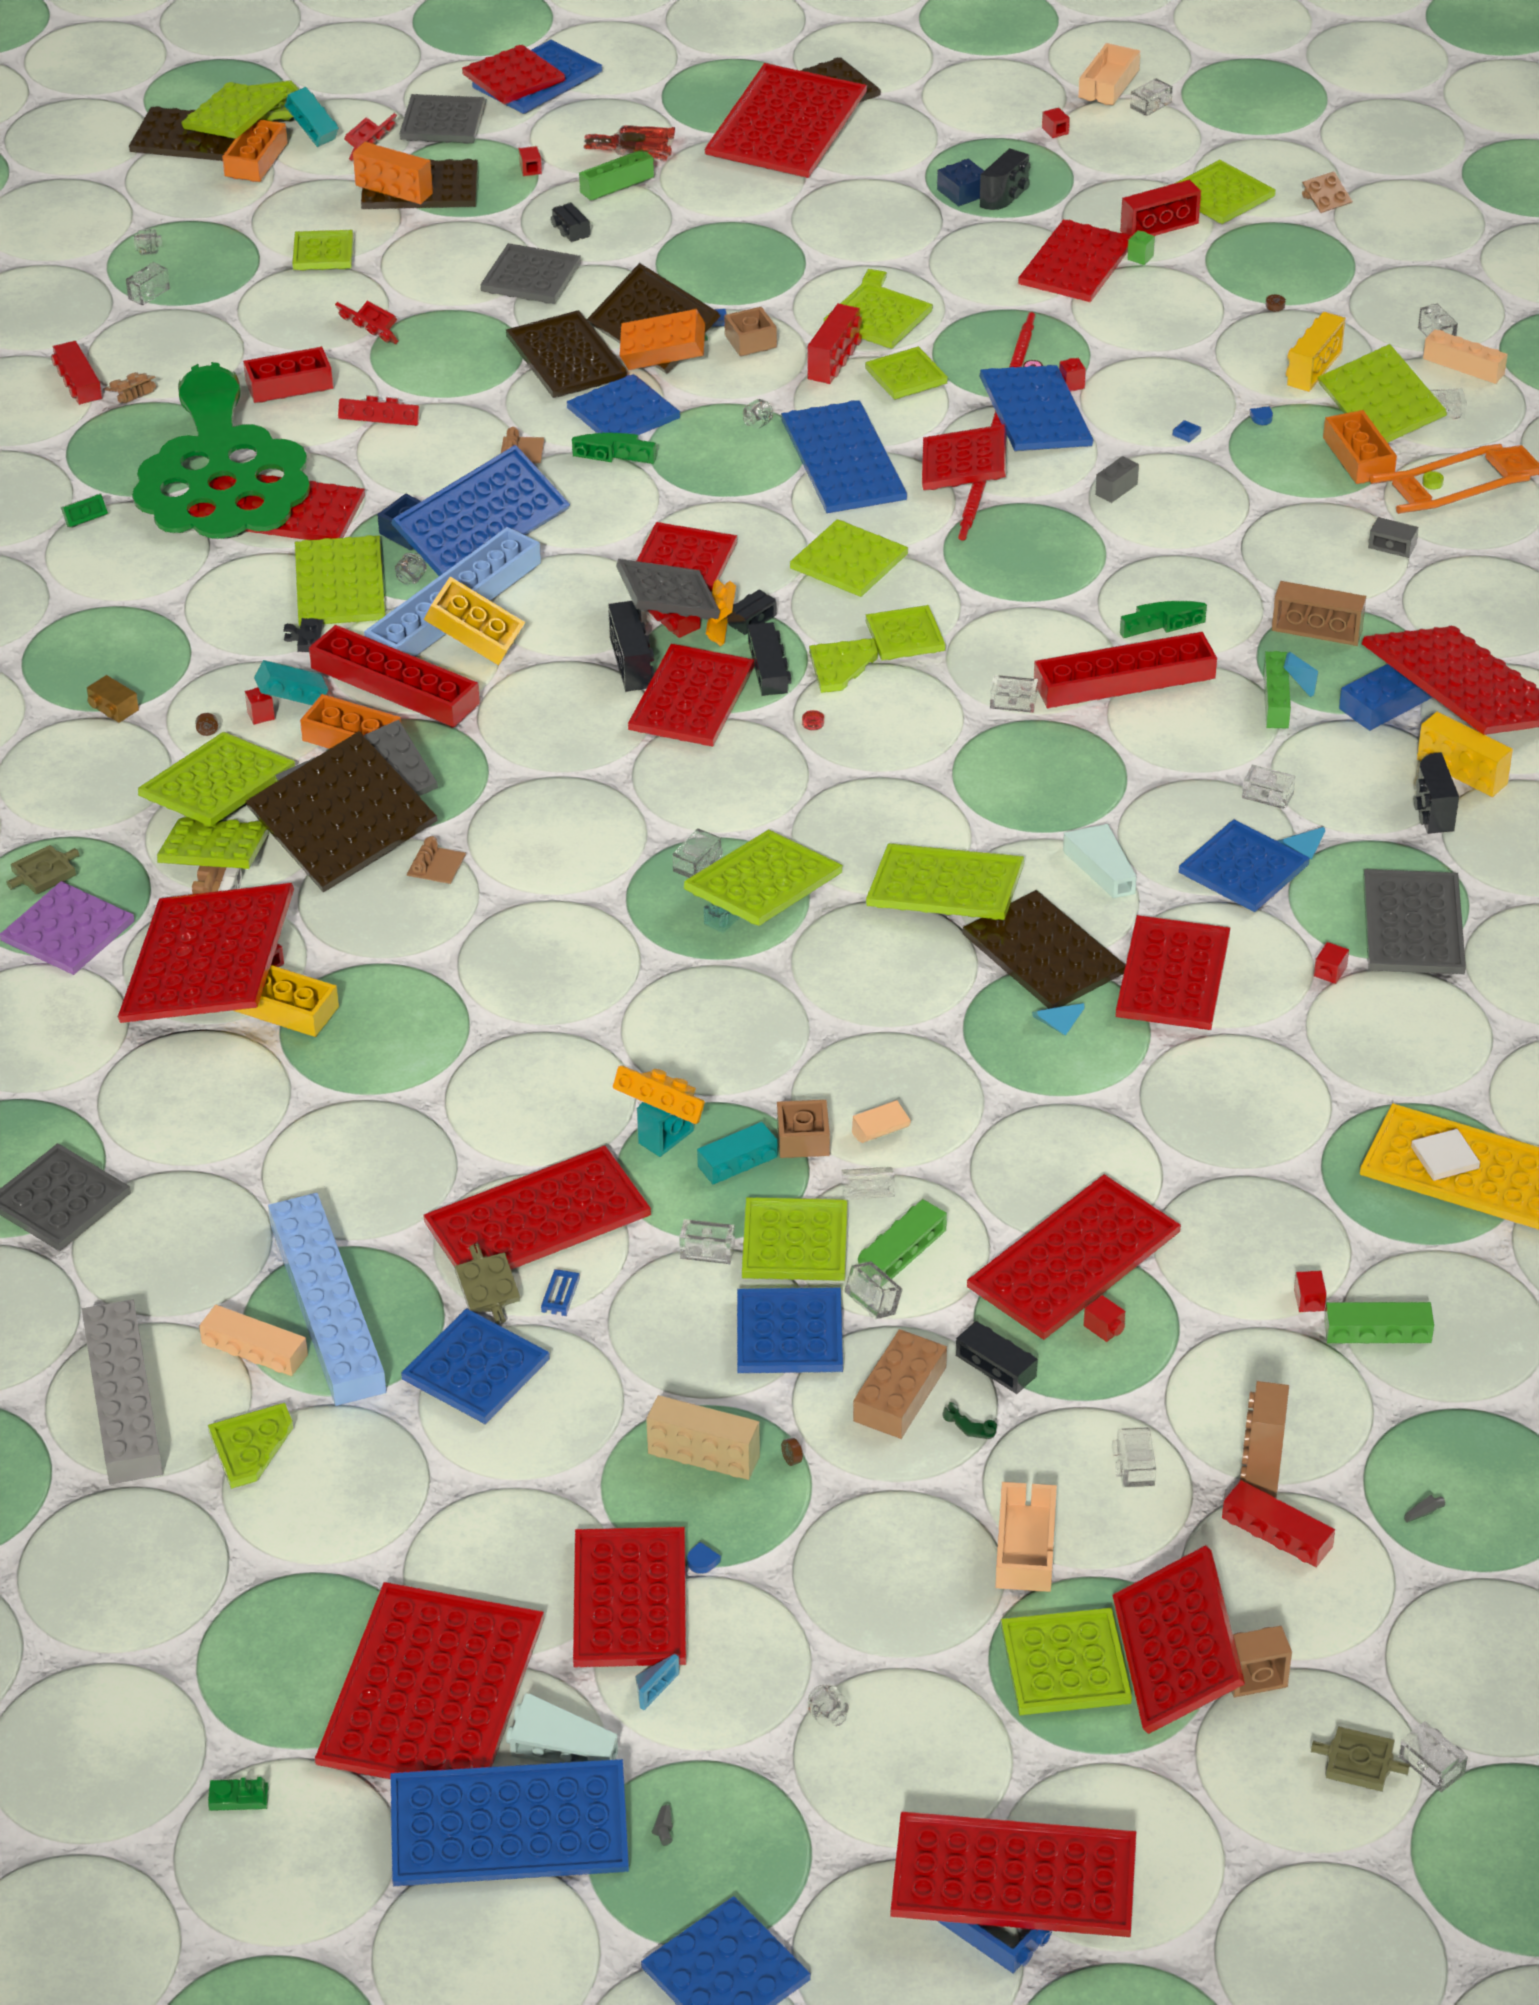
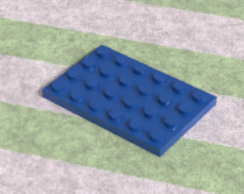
[472,39,602,114]
[979,365,1094,451]

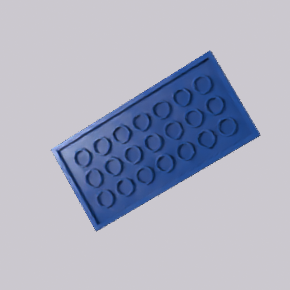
[781,400,907,514]
[391,445,570,576]
[390,1759,629,1886]

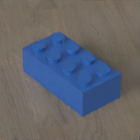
[1339,664,1433,731]

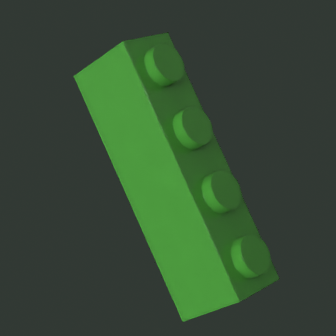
[579,149,654,201]
[1263,651,1291,729]
[858,1199,947,1288]
[1324,1302,1434,1344]

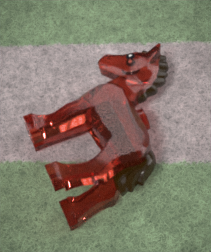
[583,125,675,161]

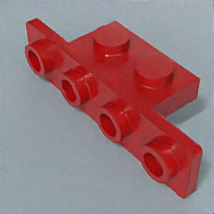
[344,113,397,161]
[335,300,399,345]
[338,395,419,426]

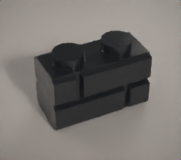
[550,202,591,242]
[728,589,777,635]

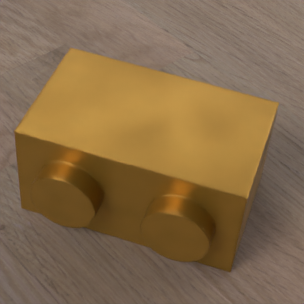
[87,675,139,723]

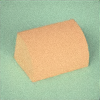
[852,1100,911,1143]

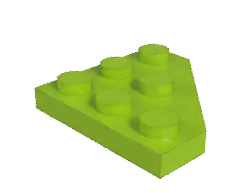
[809,638,878,693]
[208,1402,293,1489]

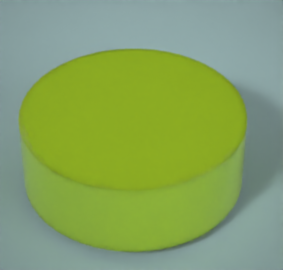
[1422,471,1444,490]

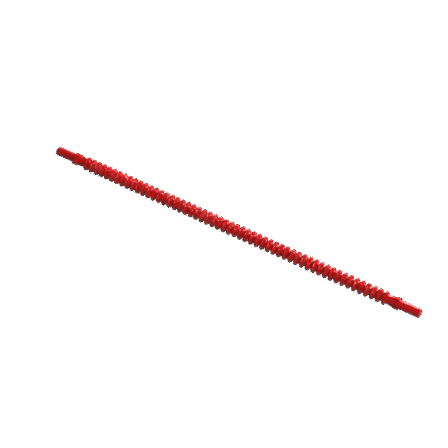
[958,312,1036,541]

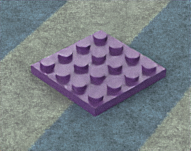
[0,881,135,975]

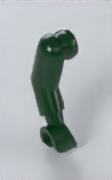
[943,1402,997,1439]

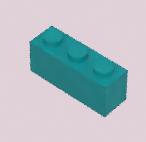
[285,87,339,147]
[254,660,328,705]
[697,1122,777,1185]

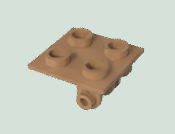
[1302,171,1353,213]
[103,372,156,404]
[501,427,545,464]
[407,836,466,884]

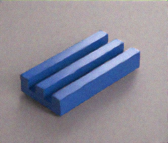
[541,1269,580,1316]

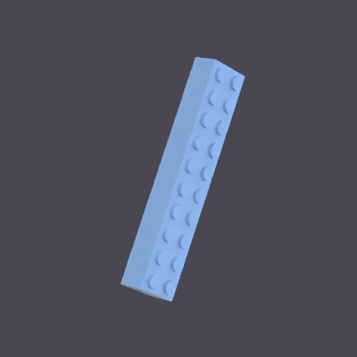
[364,527,541,657]
[268,1193,386,1406]

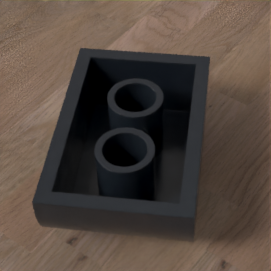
[980,148,1030,210]
[1414,752,1459,834]

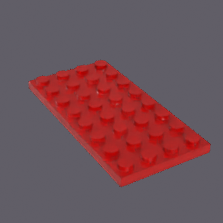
[188,474,365,540]
[423,1145,651,1270]
[967,1174,1181,1340]
[890,1811,1137,1938]

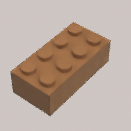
[1272,581,1367,646]
[853,1329,947,1439]
[1240,1381,1289,1498]

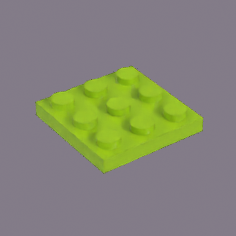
[292,230,353,271]
[865,346,948,399]
[865,605,945,661]

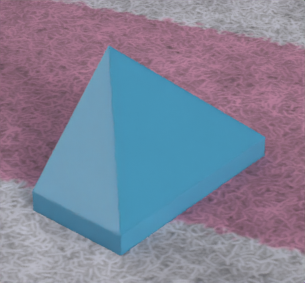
[1284,652,1318,697]
[1278,827,1325,859]
[1032,1003,1085,1036]
[635,1654,679,1711]

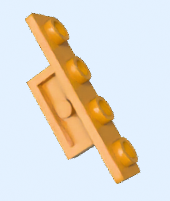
[706,579,736,646]
[613,1065,705,1124]

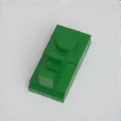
[61,494,108,527]
[208,1777,269,1811]

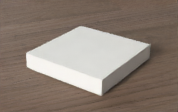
[1411,1129,1480,1181]

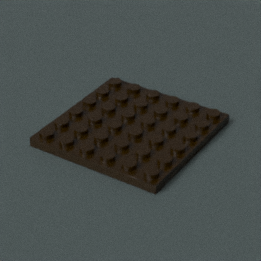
[246,731,438,893]

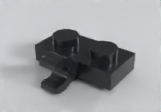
[284,618,324,652]

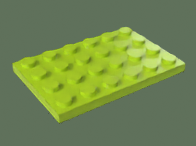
[1318,344,1447,443]
[295,535,385,626]
[138,732,295,826]
[684,829,843,926]
[866,843,1024,920]

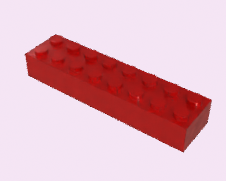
[309,625,480,727]
[1033,631,1217,708]

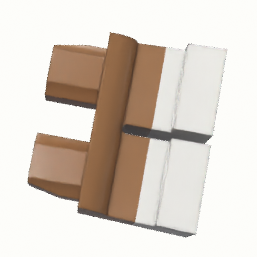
[192,866,242,894]

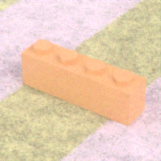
[1423,329,1507,384]
[199,1304,308,1376]

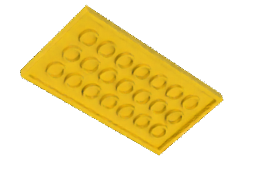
[1360,1103,1539,1230]

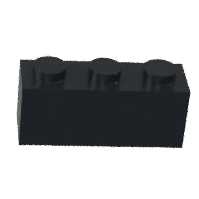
[956,1321,1038,1394]

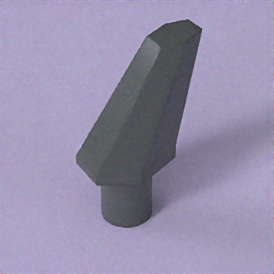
[1404,1495,1445,1523]
[652,1805,673,1846]

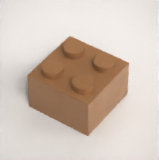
[724,307,777,356]
[777,1100,830,1158]
[1231,1625,1292,1698]

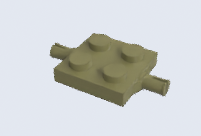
[6,845,80,895]
[455,1244,520,1325]
[1311,1726,1410,1792]

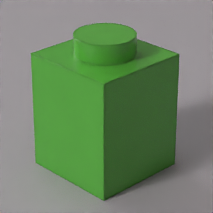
[1127,231,1155,265]

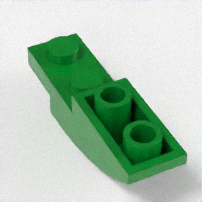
[572,433,656,464]
[1120,601,1207,639]

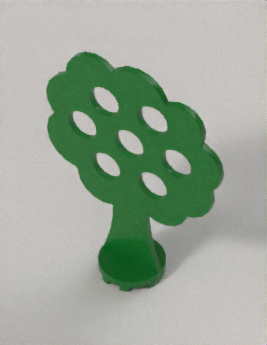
[132,362,310,539]

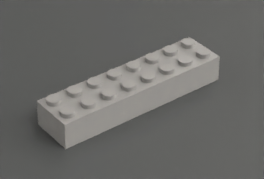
[82,1299,163,1485]

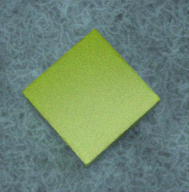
[862,269,887,287]

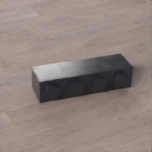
[748,622,791,696]

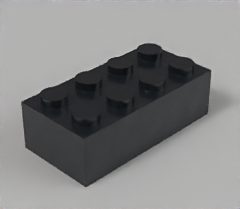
[608,601,654,692]

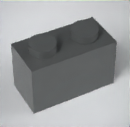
[1095,456,1139,503]
[1368,517,1419,558]

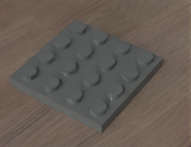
[400,94,485,144]
[480,243,581,304]
[616,559,720,620]
[0,1143,131,1252]

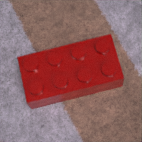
[1120,179,1201,236]
[808,303,862,384]
[243,346,333,403]

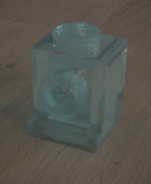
[704,904,740,933]

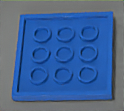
[567,374,680,435]
[1179,819,1310,912]
[737,1288,843,1373]
[401,1308,550,1425]
[641,1896,810,2005]

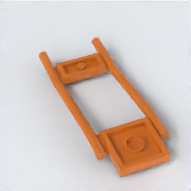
[1370,444,1539,514]

